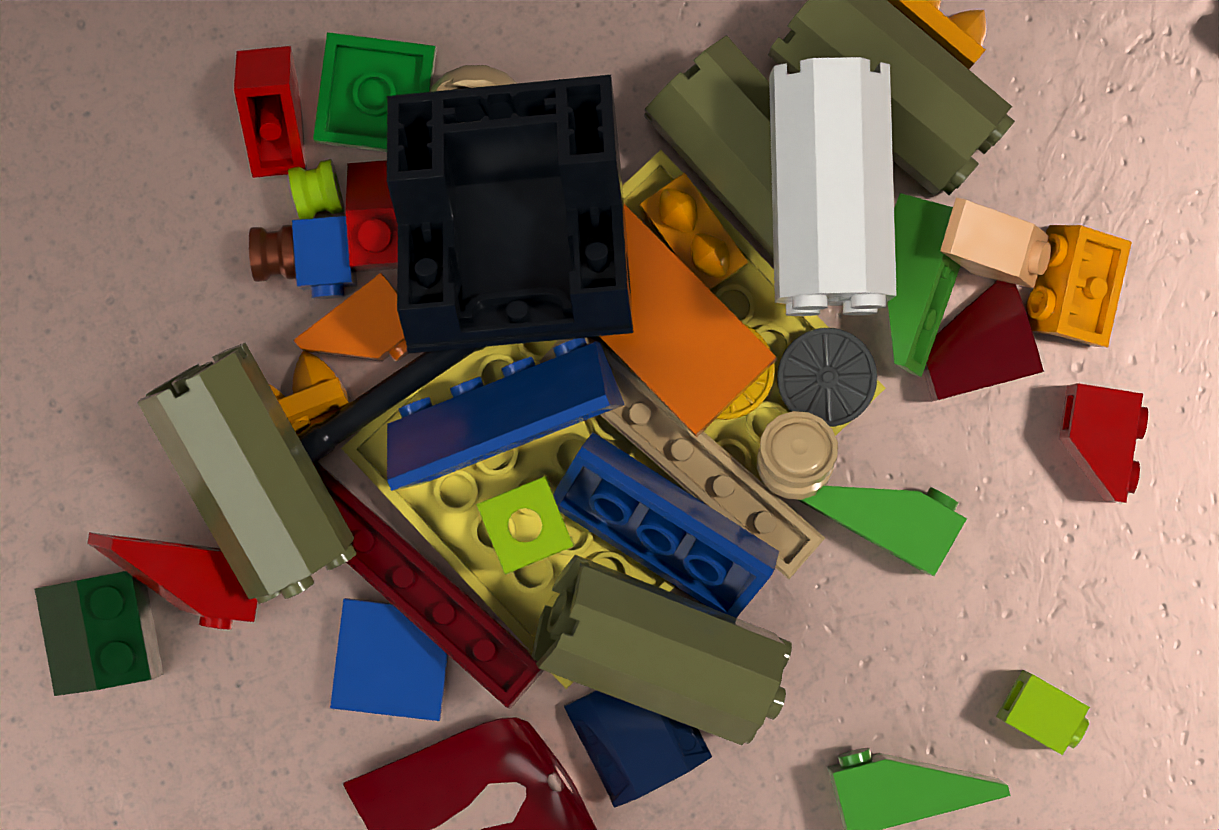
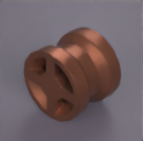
[249,225,296,282]

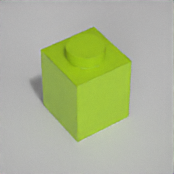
[996,670,1090,755]

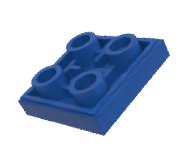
[330,598,448,721]

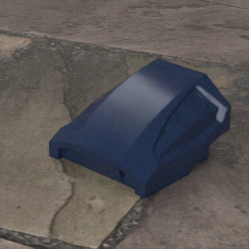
[564,690,712,808]

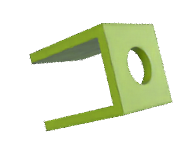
[476,476,575,574]

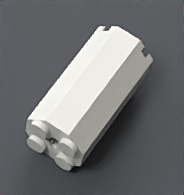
[769,57,896,316]

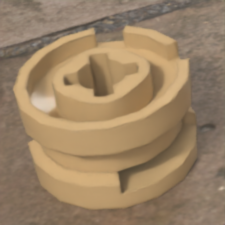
[757,411,838,500]

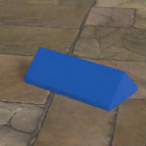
[553,432,779,618]

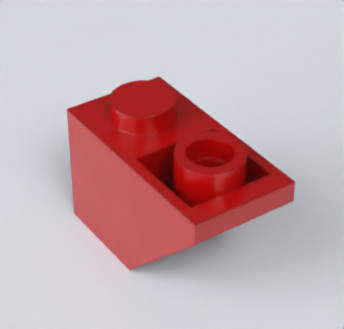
[1059,383,1148,503]

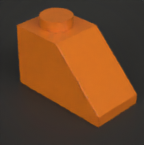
[294,273,408,362]

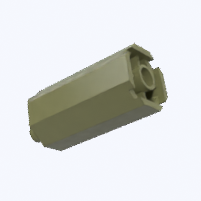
[768,0,1015,196]
[644,35,774,259]
[137,343,357,604]
[531,555,792,745]

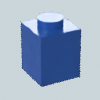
[292,216,357,299]

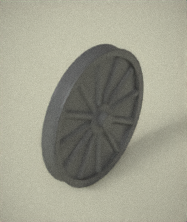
[777,328,877,427]

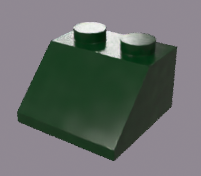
[34,571,164,696]

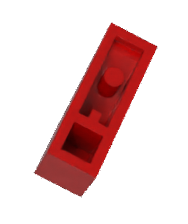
[87,532,257,630]

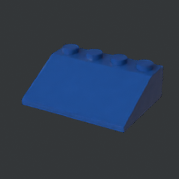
[387,338,625,491]

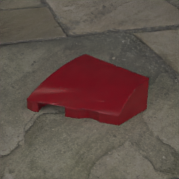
[924,280,1044,402]

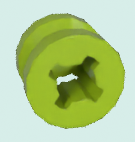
[288,159,344,219]

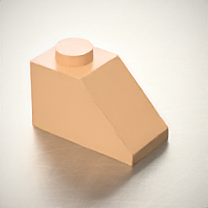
[940,198,1051,288]

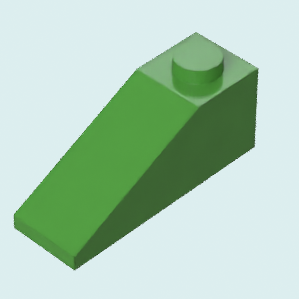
[888,193,961,377]
[796,486,967,576]
[828,748,1011,830]

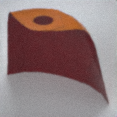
[343,717,597,830]

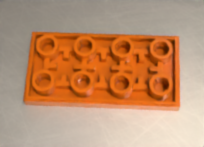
[598,204,777,437]

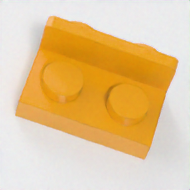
[1027,225,1132,348]

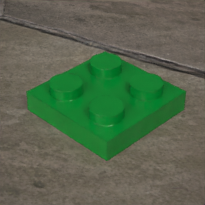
[313,32,437,152]

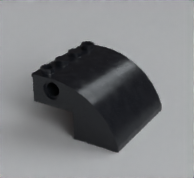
[387,75,634,354]

